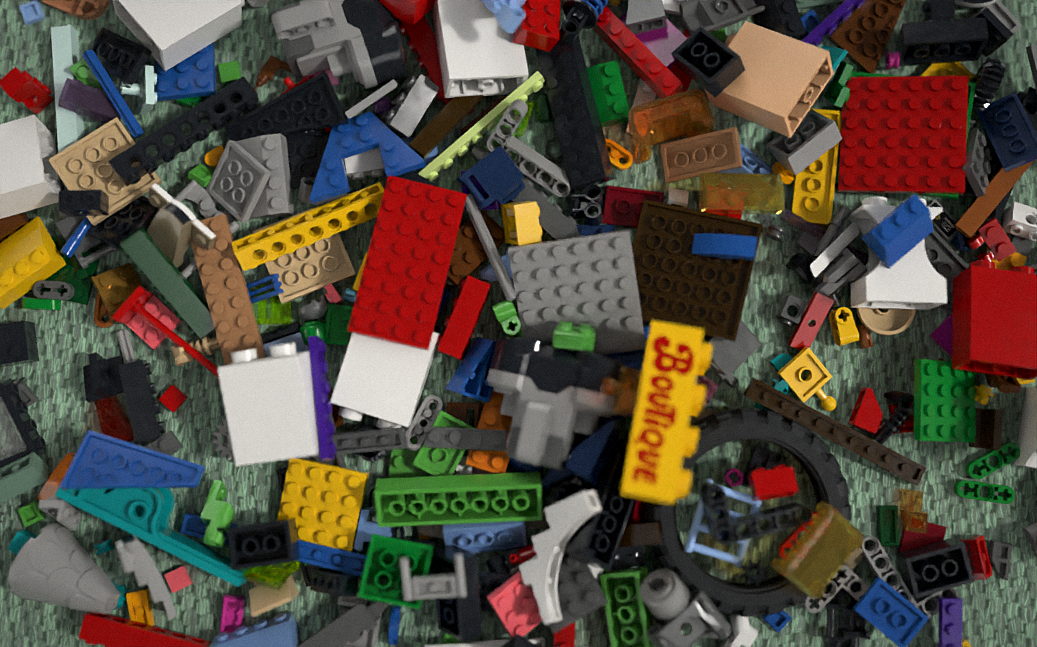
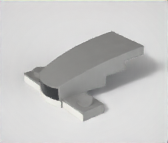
[115,534,177,619]

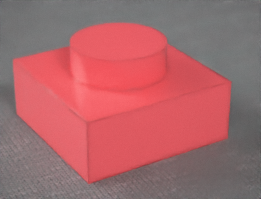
[324,283,344,305]

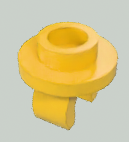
[974,384,994,405]

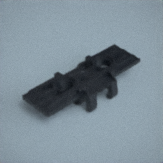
[824,571,870,647]

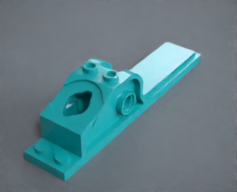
[54,488,252,587]

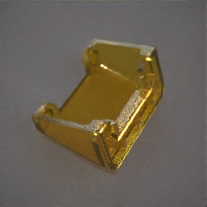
[770,501,864,599]

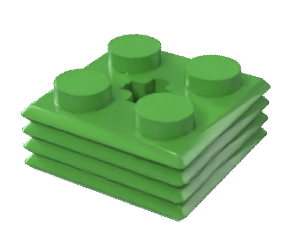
[552,321,596,351]

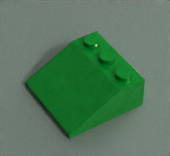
[587,60,631,128]
[358,534,433,610]

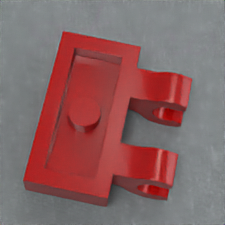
[967,218,1017,262]

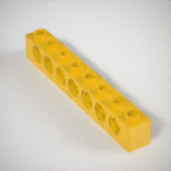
[231,182,384,271]

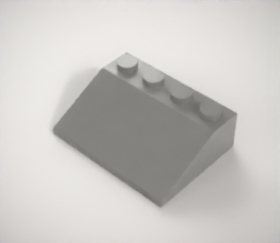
[236,133,295,221]

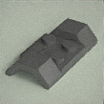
[679,0,765,35]

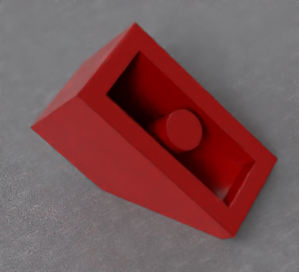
[848,388,883,434]

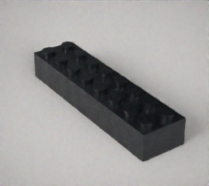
[536,30,615,191]

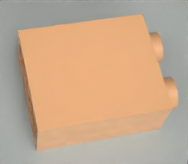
[705,21,834,138]

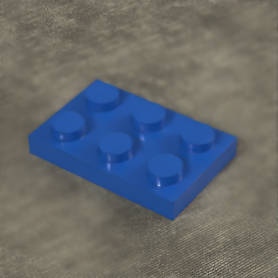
[853,577,929,647]

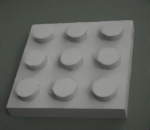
[206,140,271,223]

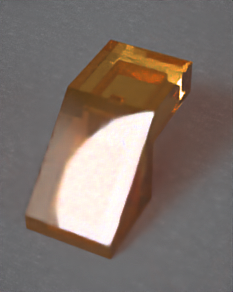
[899,489,928,533]

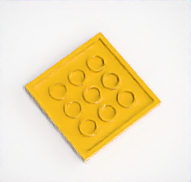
[277,458,369,552]

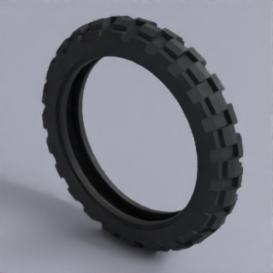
[644,408,852,617]

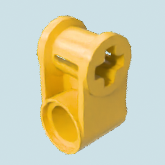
[828,307,859,346]

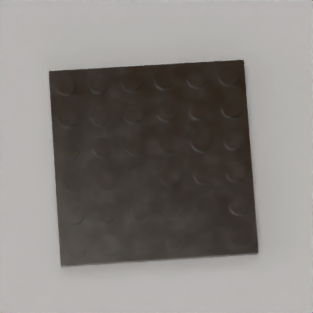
[632,199,763,342]

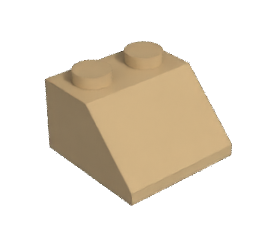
[249,570,300,617]

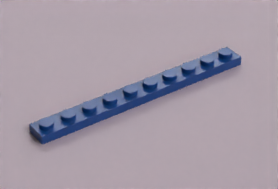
[181,513,367,576]

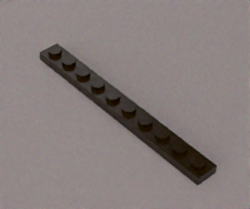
[743,377,926,486]

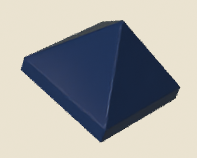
[951,231,969,252]

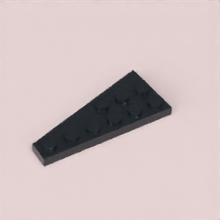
[224,71,349,142]

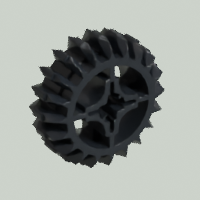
[971,58,1006,112]

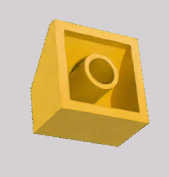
[501,201,543,245]

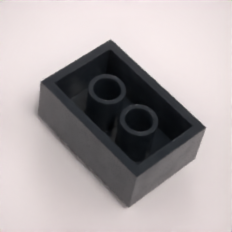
[671,26,745,98]
[228,518,300,571]
[896,537,975,598]

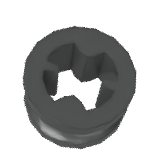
[765,225,785,242]

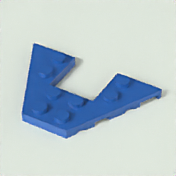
[309,111,426,204]

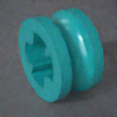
[94,539,115,555]

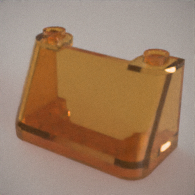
[628,89,715,165]

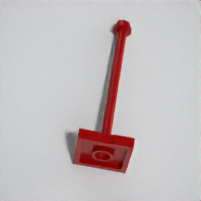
[112,286,220,384]

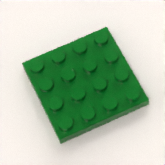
[914,359,976,443]

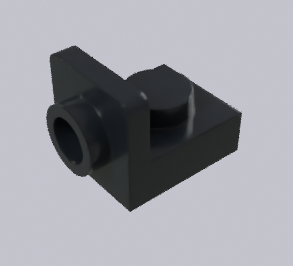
[786,252,815,285]

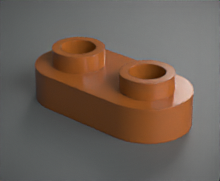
[94,293,116,328]

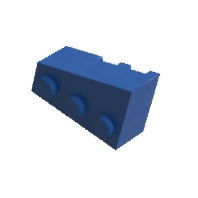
[445,337,496,403]

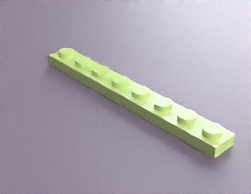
[418,71,545,182]

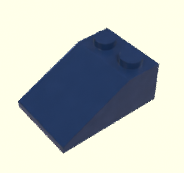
[565,420,622,485]

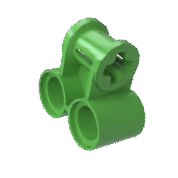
[492,300,523,338]

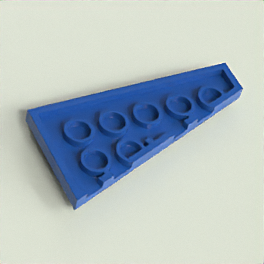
[60,430,206,489]

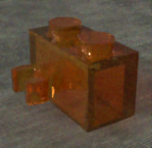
[601,367,643,415]

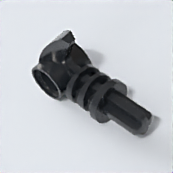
[873,391,914,444]

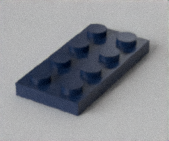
[976,92,1037,172]

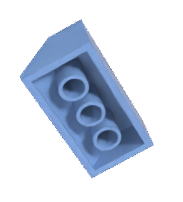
[211,612,300,647]

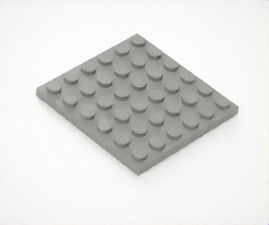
[508,229,646,355]

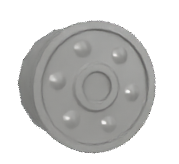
[640,569,689,619]

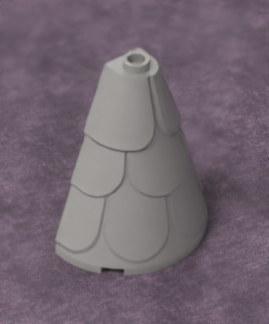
[8,522,120,614]

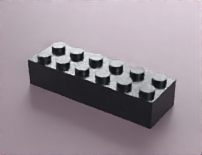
[565,439,635,571]

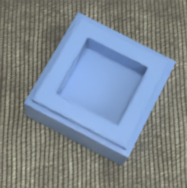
[19,0,46,25]

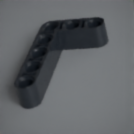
[700,482,812,545]

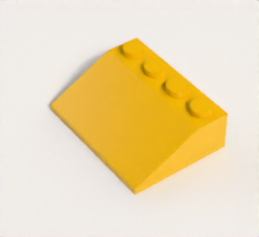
[0,216,66,309]

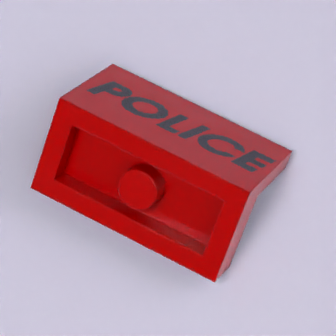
[960,535,993,580]

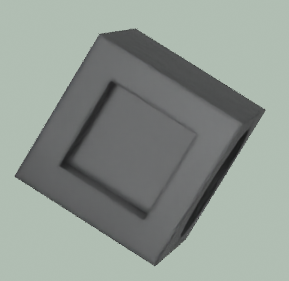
[776,294,808,327]

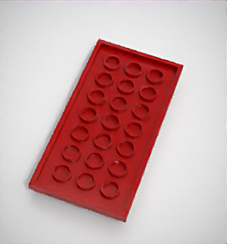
[347,176,467,351]

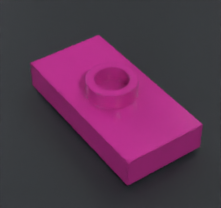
[219,594,246,634]

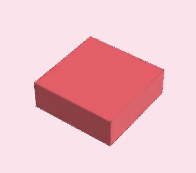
[164,565,193,593]

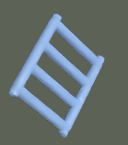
[684,479,762,568]

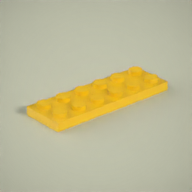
[790,108,842,226]

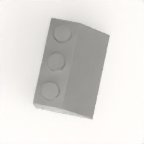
[766,109,842,175]

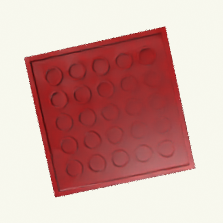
[838,76,968,194]

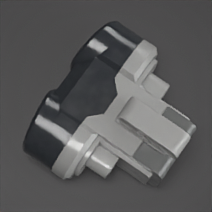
[272,0,407,89]
[487,337,631,470]

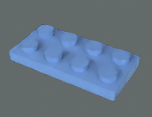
[443,521,527,553]

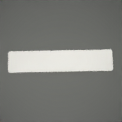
[810,221,860,278]

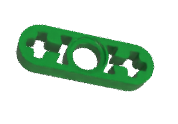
[965,442,1021,479]
[954,480,1015,504]

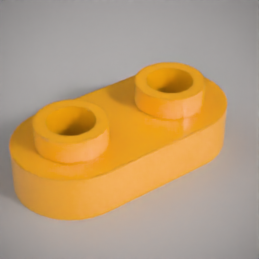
[605,139,633,171]

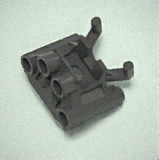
[647,588,731,647]

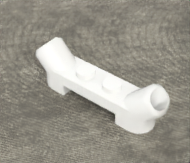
[720,614,758,647]

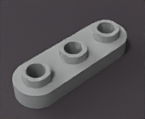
[406,395,443,451]

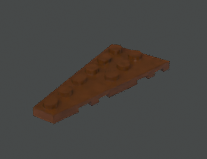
[828,0,906,73]

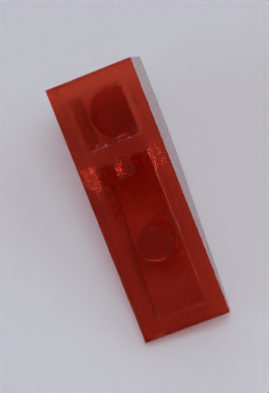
[94,395,135,442]

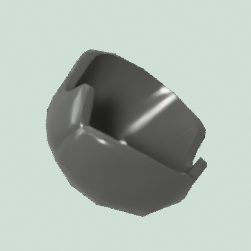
[298,295,328,321]

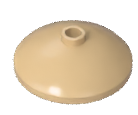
[857,308,916,335]

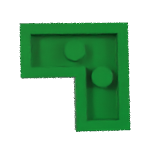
[824,61,854,107]

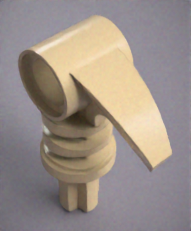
[170,336,220,366]

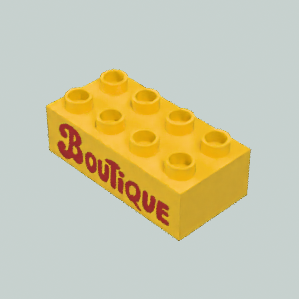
[620,321,713,506]

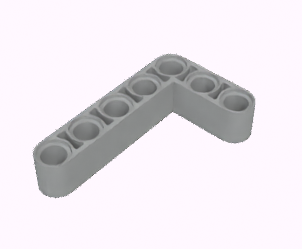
[487,99,571,197]
[856,534,957,618]

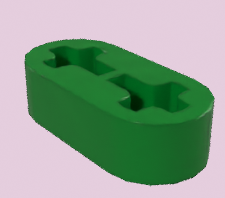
[22,298,61,311]

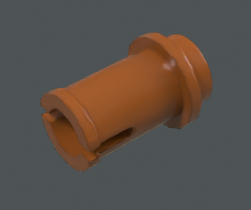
[856,324,874,349]

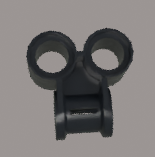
[566,184,603,226]

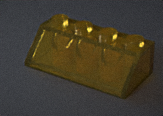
[699,173,785,214]

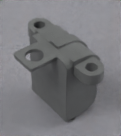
[702,320,761,388]

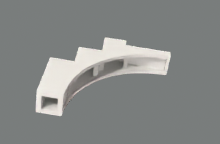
[519,490,602,625]

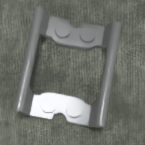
[146,179,240,279]

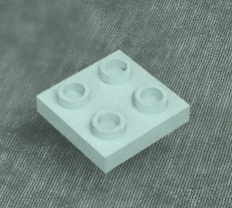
[120,65,157,115]

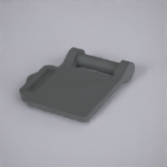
[56,216,119,269]

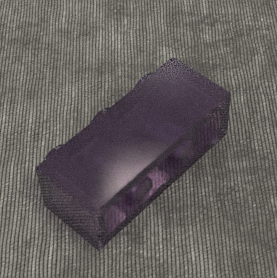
[58,78,128,124]

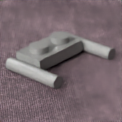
[400,553,467,601]

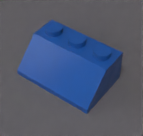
[861,194,934,269]

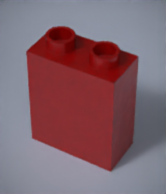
[952,260,1037,380]

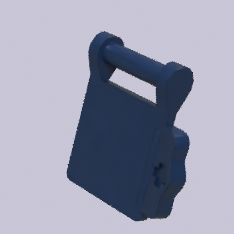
[457,146,525,210]

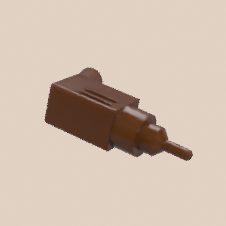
[254,55,292,91]

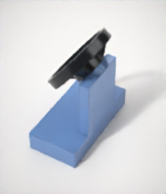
[354,506,405,551]

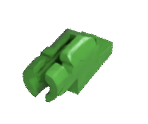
[200,479,235,548]

